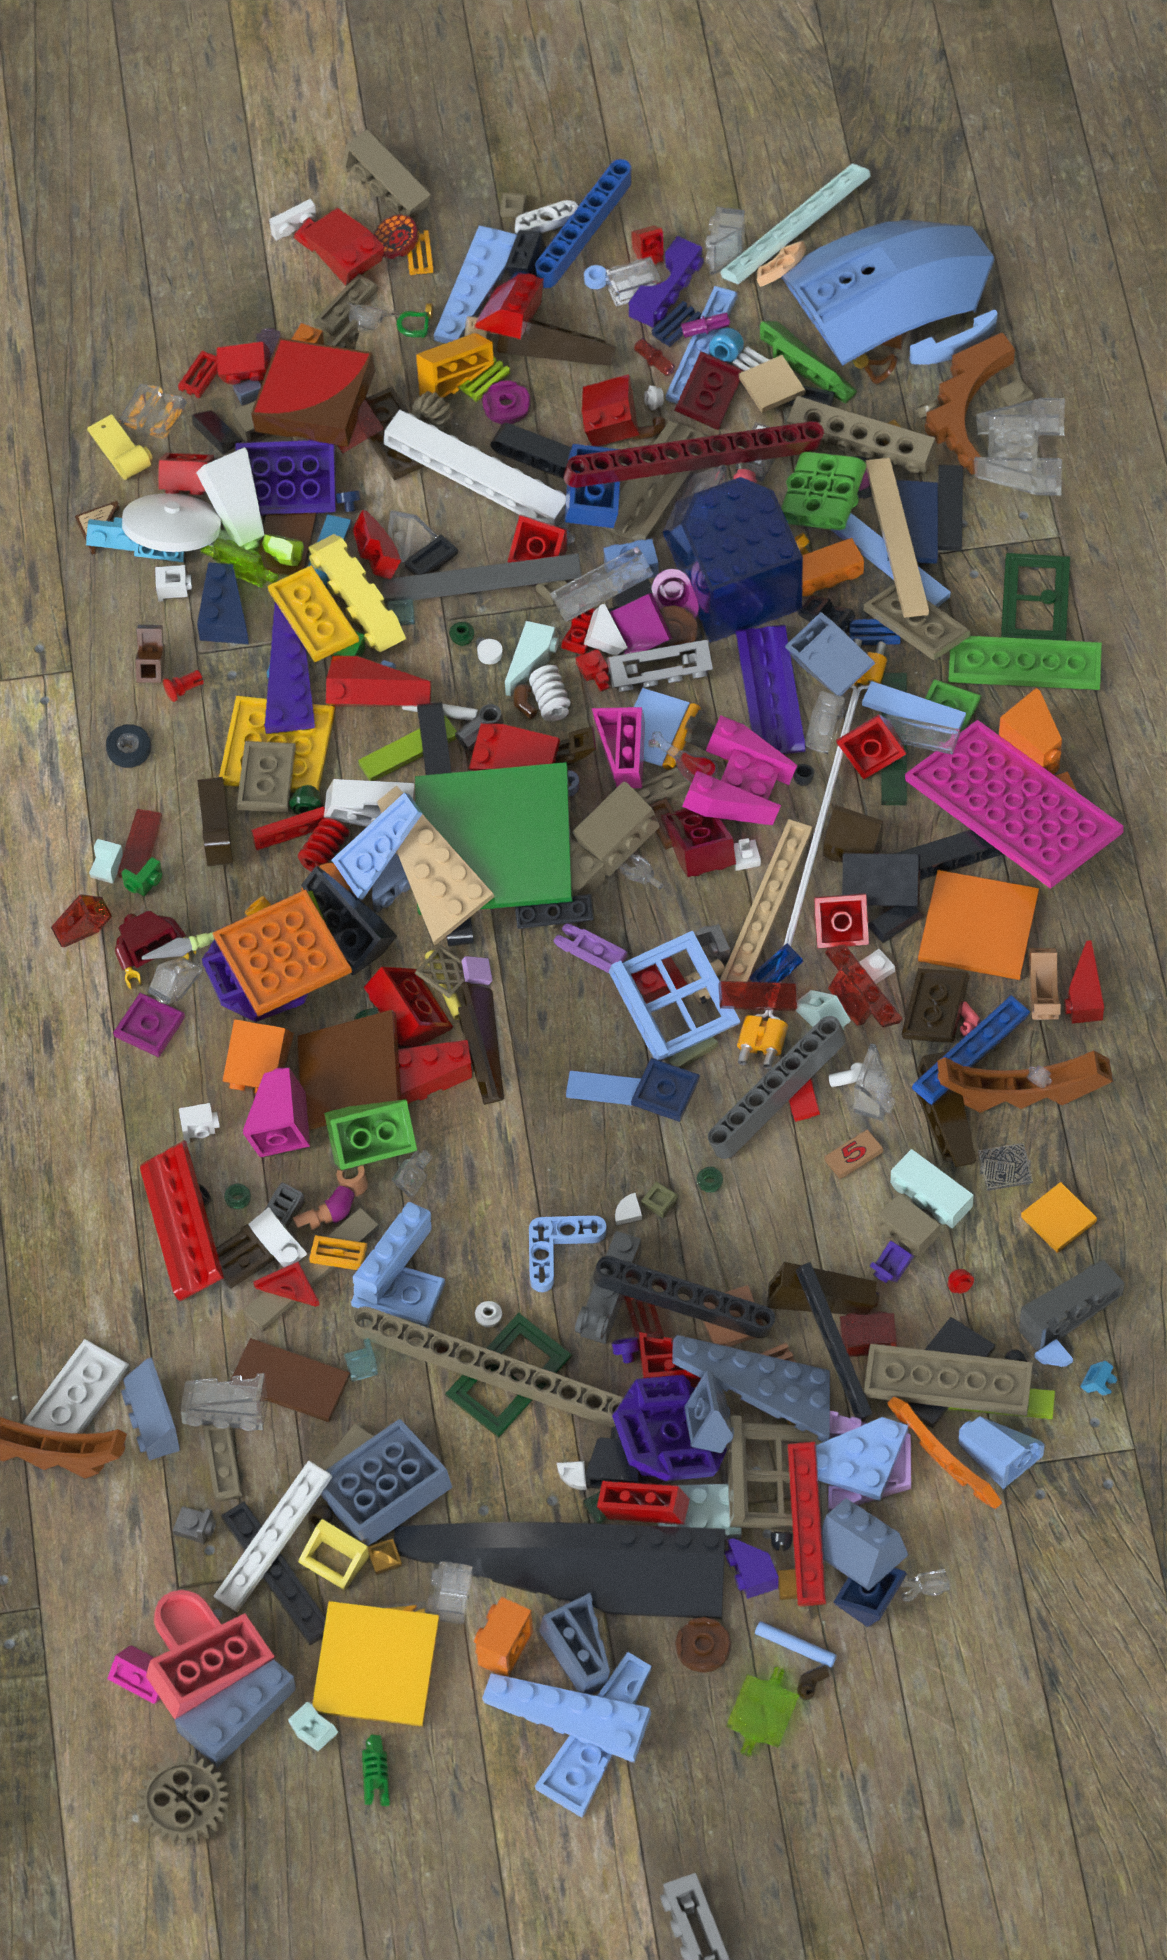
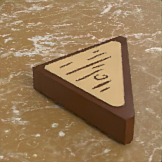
[75,501,119,555]

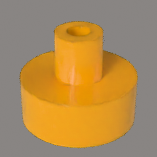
[784,533,810,556]
[245,896,271,916]

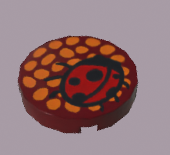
[374,215,419,259]

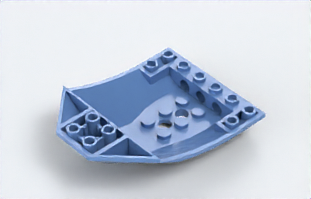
[781,220,994,365]

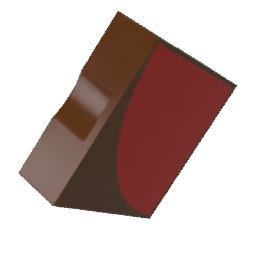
[251,338,376,447]

